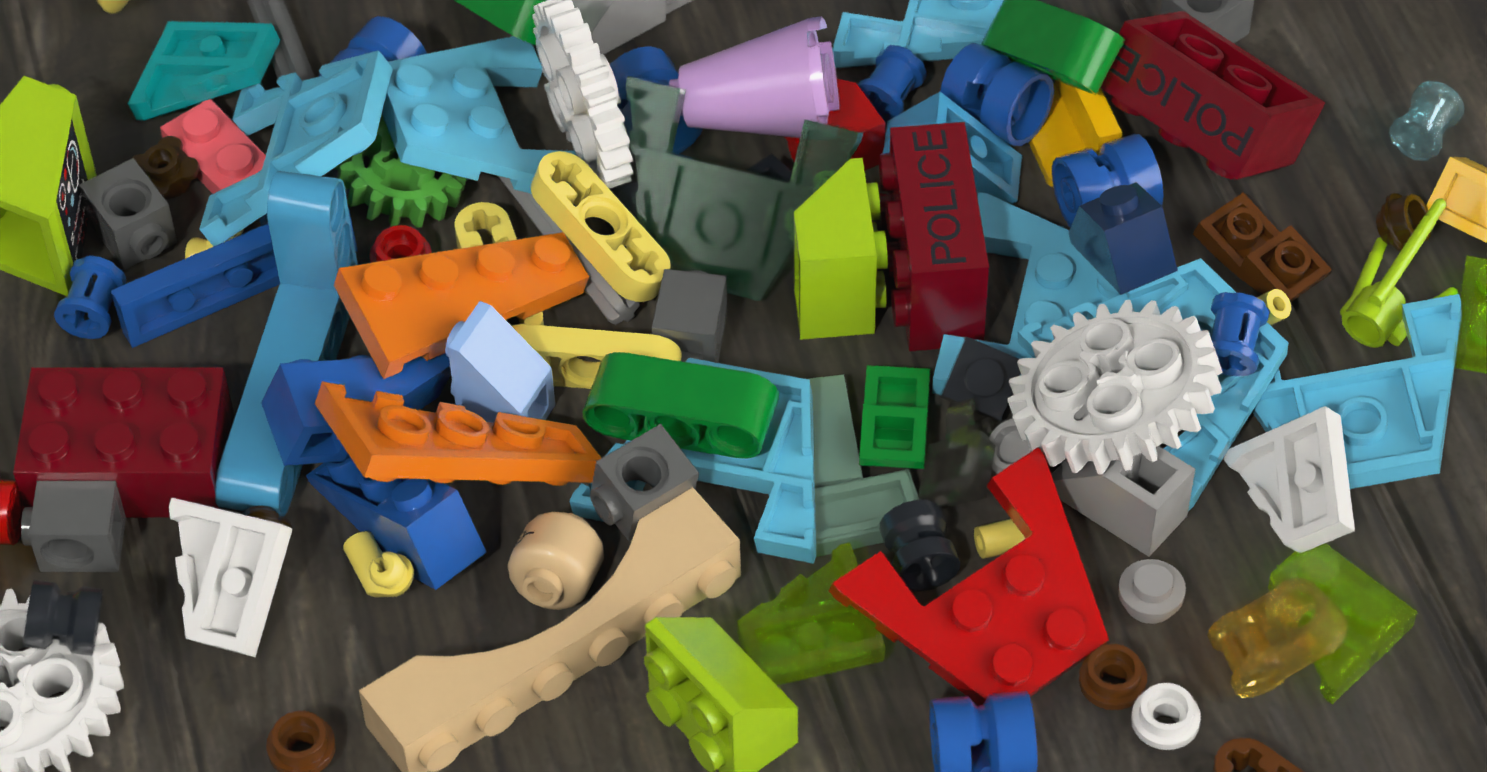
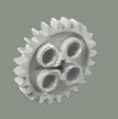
[532,0,633,189]
[1008,300,1222,474]
[0,589,124,772]

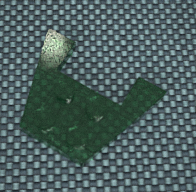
[625,76,863,301]

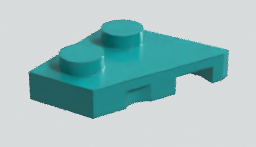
[128,21,280,120]

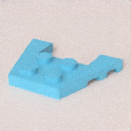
[832,0,1003,68]
[382,36,577,204]
[199,50,393,246]
[932,192,1120,395]
[1018,258,1289,511]
[1252,294,1462,489]
[569,358,816,564]

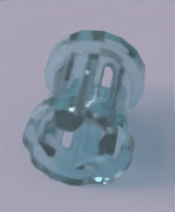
[1389,81,1465,161]

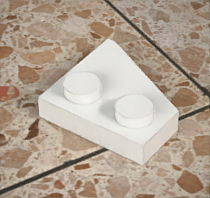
[1224,406,1355,554]
[169,498,293,657]

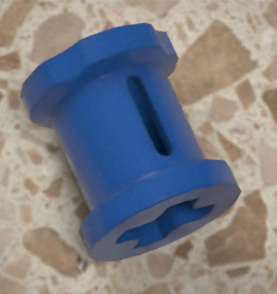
[858,45,926,124]
[54,256,127,339]
[1211,292,1270,376]

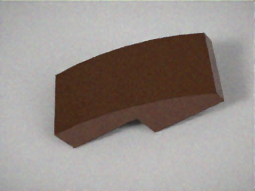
[1193,192,1332,303]

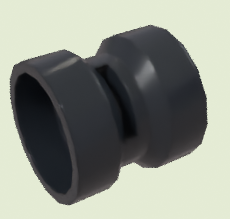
[879,500,960,592]
[23,580,103,656]

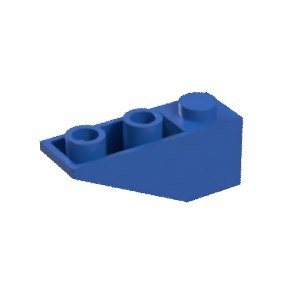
[261,353,451,466]
[306,457,486,590]

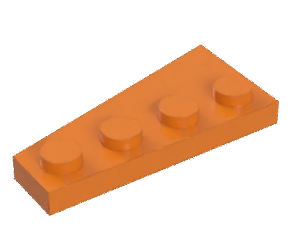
[334,232,589,380]
[315,382,601,486]

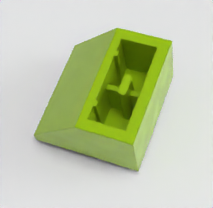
[794,158,888,340]
[644,617,798,772]

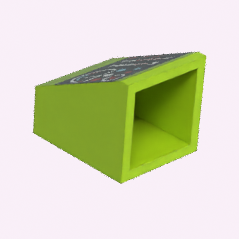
[0,76,96,296]

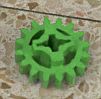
[334,114,467,228]

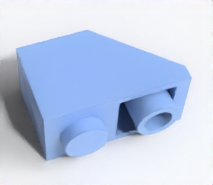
[445,301,555,423]

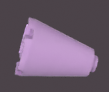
[669,16,840,141]

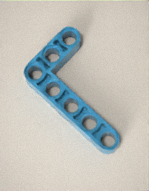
[215,171,358,517]

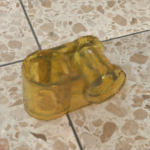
[1207,578,1347,698]

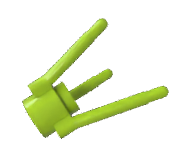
[1340,198,1458,348]

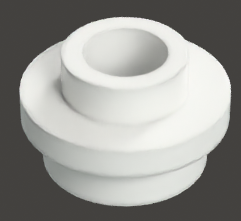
[1131,683,1201,750]

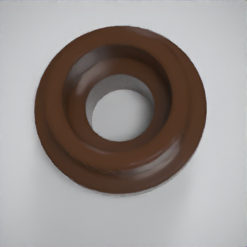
[1079,644,1147,710]
[266,711,336,772]

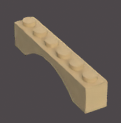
[359,487,741,772]

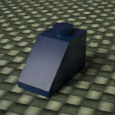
[1068,182,1178,295]

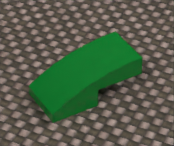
[859,365,930,469]

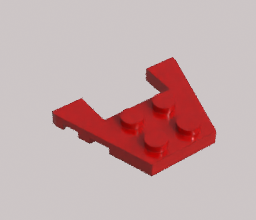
[828,447,1109,705]

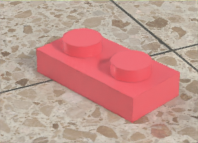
[160,99,266,194]

